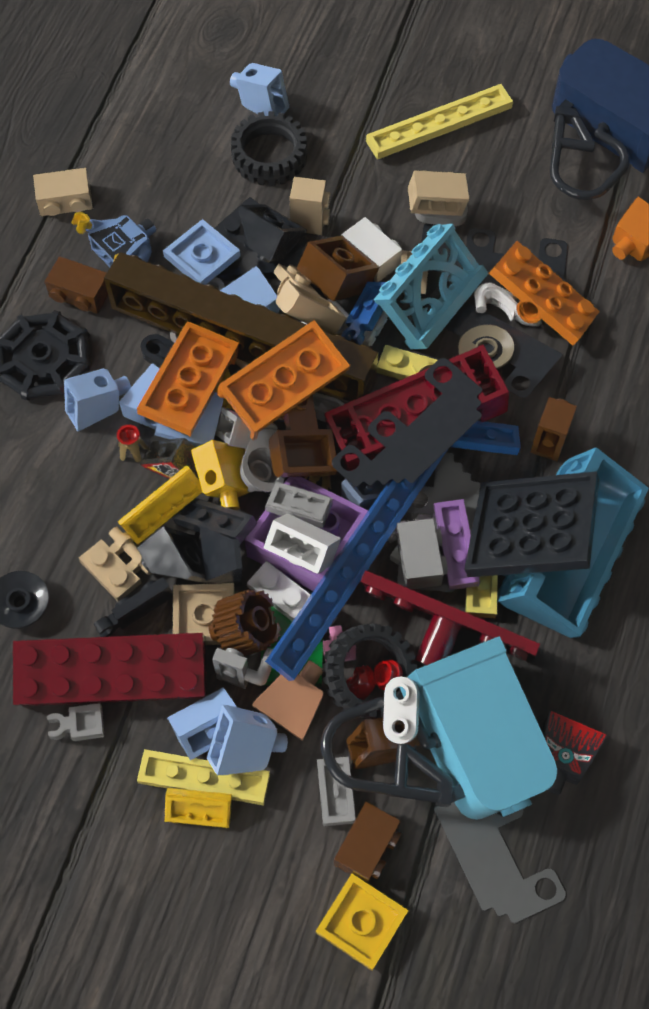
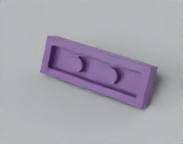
[434,499,480,590]

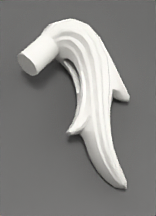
[474,283,542,327]

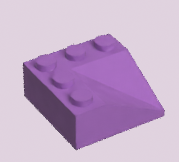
[245,477,368,591]

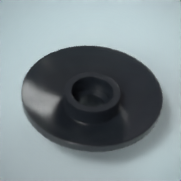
[0,571,49,629]

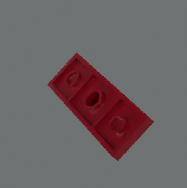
[360,570,540,665]

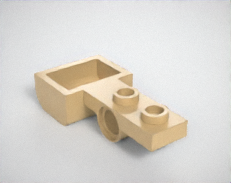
[273,263,346,335]

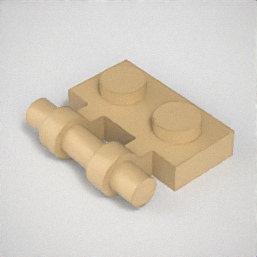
[79,527,151,602]

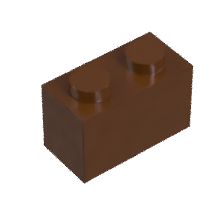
[44,256,108,314]
[530,397,577,462]
[334,802,402,884]

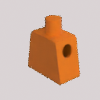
[612,196,649,261]

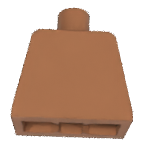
[252,660,324,741]

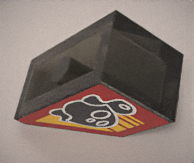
[139,438,199,479]

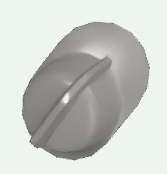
[240,428,285,493]

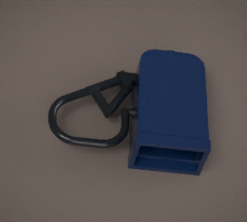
[550,39,649,200]

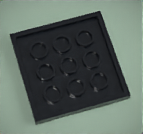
[464,471,600,577]

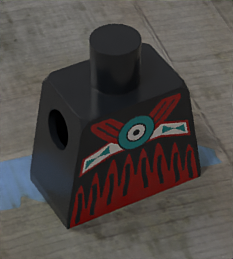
[542,711,607,795]

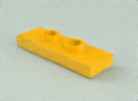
[118,465,202,545]

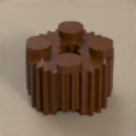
[209,590,282,656]

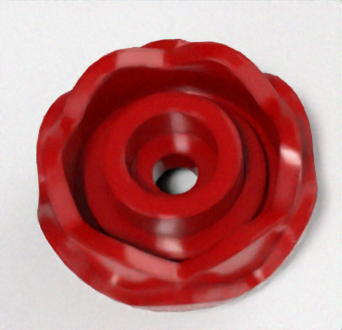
[346,665,376,700]

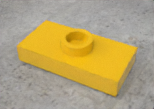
[165,788,232,828]

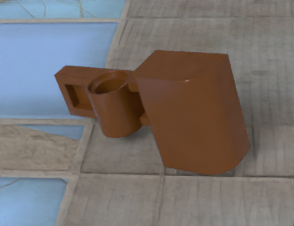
[269,395,338,477]

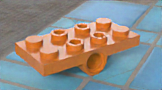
[489,241,600,345]

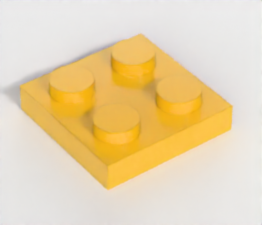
[316,874,408,971]

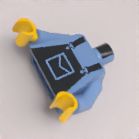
[71,212,156,267]

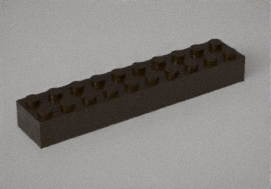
[104,252,378,403]

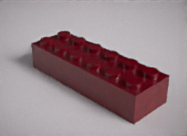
[13,633,207,706]

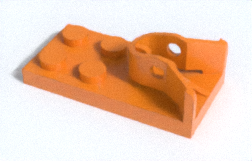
[217,320,350,441]
[137,321,239,437]

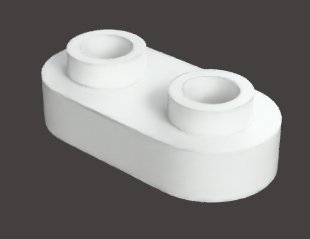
[383,677,419,744]

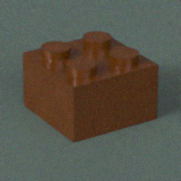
[296,235,380,301]

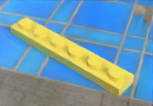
[366,84,513,160]

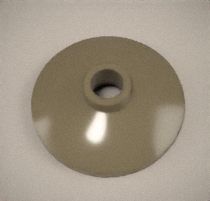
[459,325,514,369]

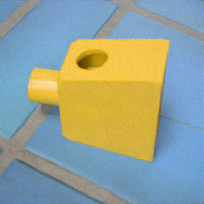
[191,440,249,510]

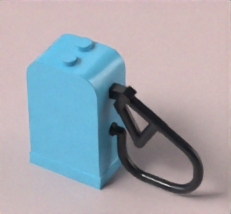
[321,636,557,820]

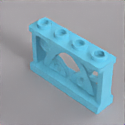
[374,223,488,349]

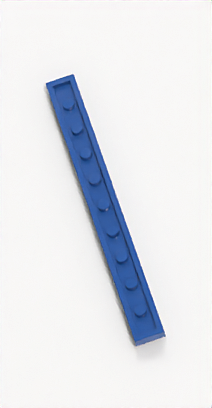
[265,449,448,681]

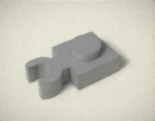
[47,703,104,741]

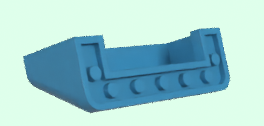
[497,448,649,638]

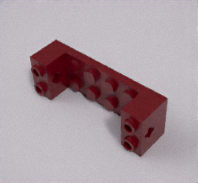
[324,345,509,471]

